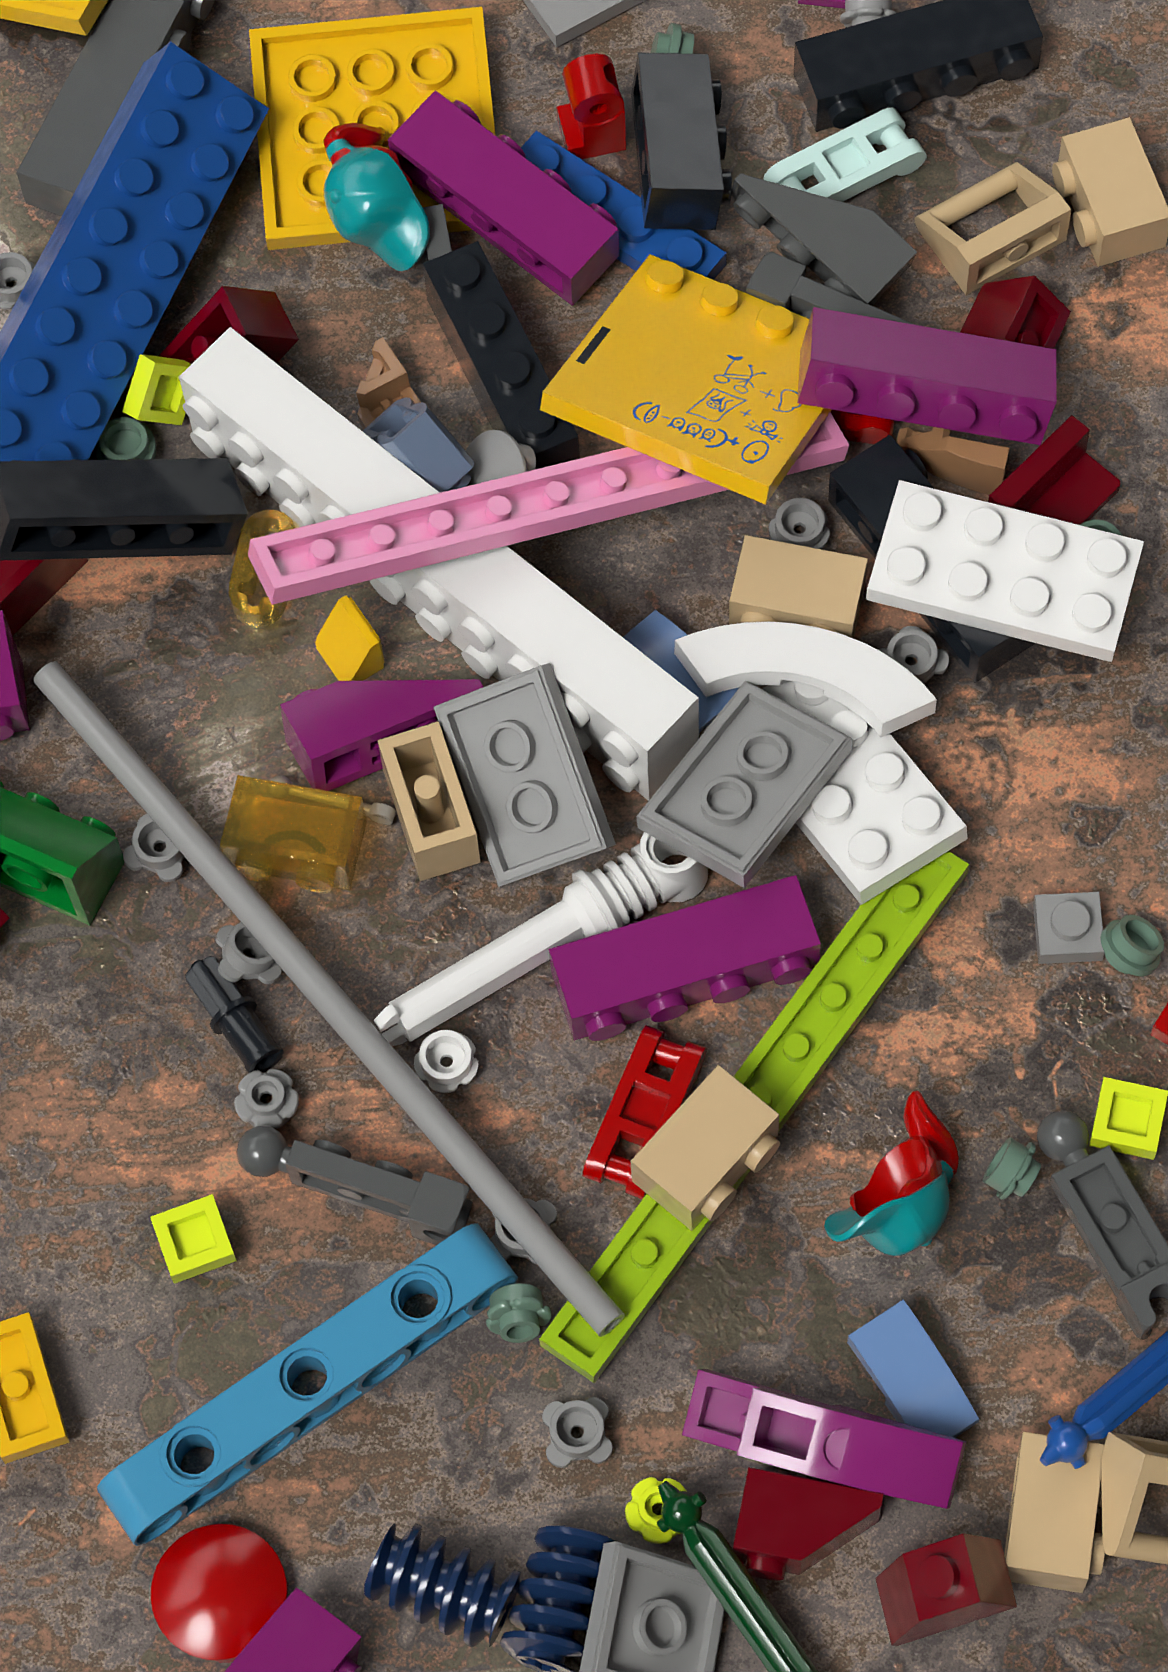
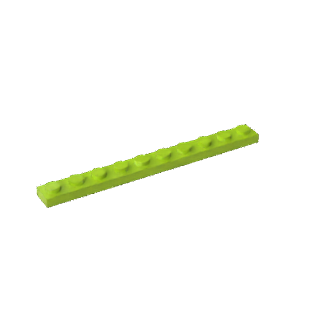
[539,851,969,1383]

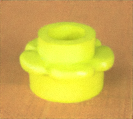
[625,1477,687,1544]

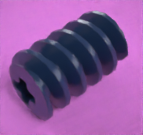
[364,1523,521,1647]
[500,1525,618,1672]

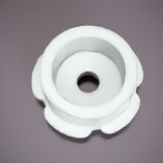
[414,1030,478,1093]

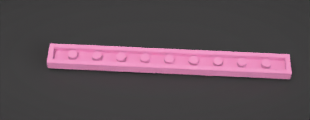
[248,413,849,605]

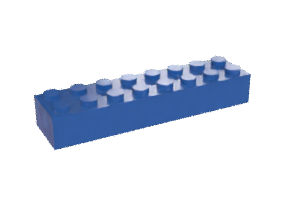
[0,41,269,461]

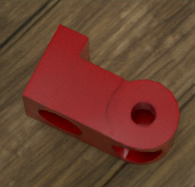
[556,53,626,160]

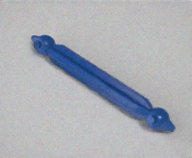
[1040,1331,1168,1469]

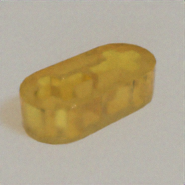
[229,510,295,628]

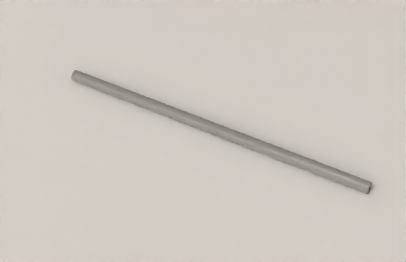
[34,661,625,1337]

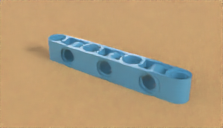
[97,1223,518,1546]

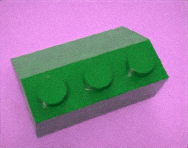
[0,781,125,926]

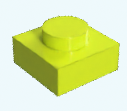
[122,354,191,425]
[1089,1077,1168,1160]
[150,1194,236,1284]

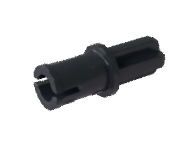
[185,956,284,1073]

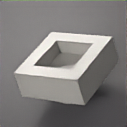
[1033,892,1105,964]

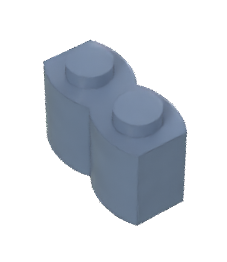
[363,397,474,493]

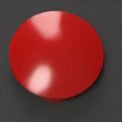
[151,1524,288,1663]

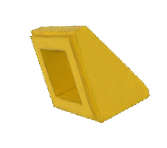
[315,595,385,681]

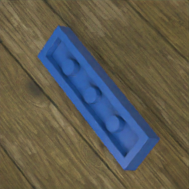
[521,130,727,280]

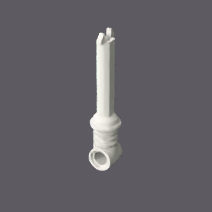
[374,832,708,1046]

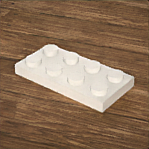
[866,480,1144,662]
[762,680,968,905]

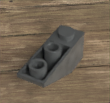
[731,173,917,306]

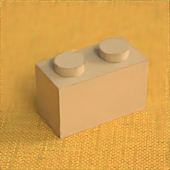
[1052,117,1168,267]
[729,535,868,639]
[377,722,481,881]
[630,1065,780,1231]
[1004,1432,1105,1593]

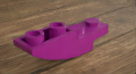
[682,1369,966,1509]

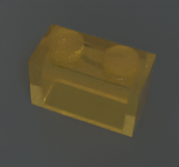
[220,775,367,893]

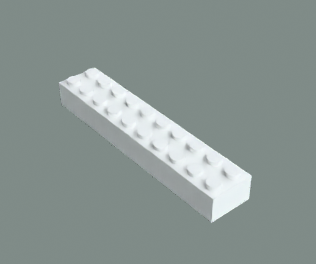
[179,327,699,801]

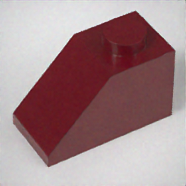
[158,286,299,364]
[733,1467,884,1581]
[875,1533,1017,1646]

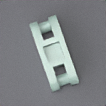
[763,107,927,202]

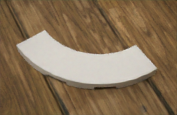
[674,622,937,737]

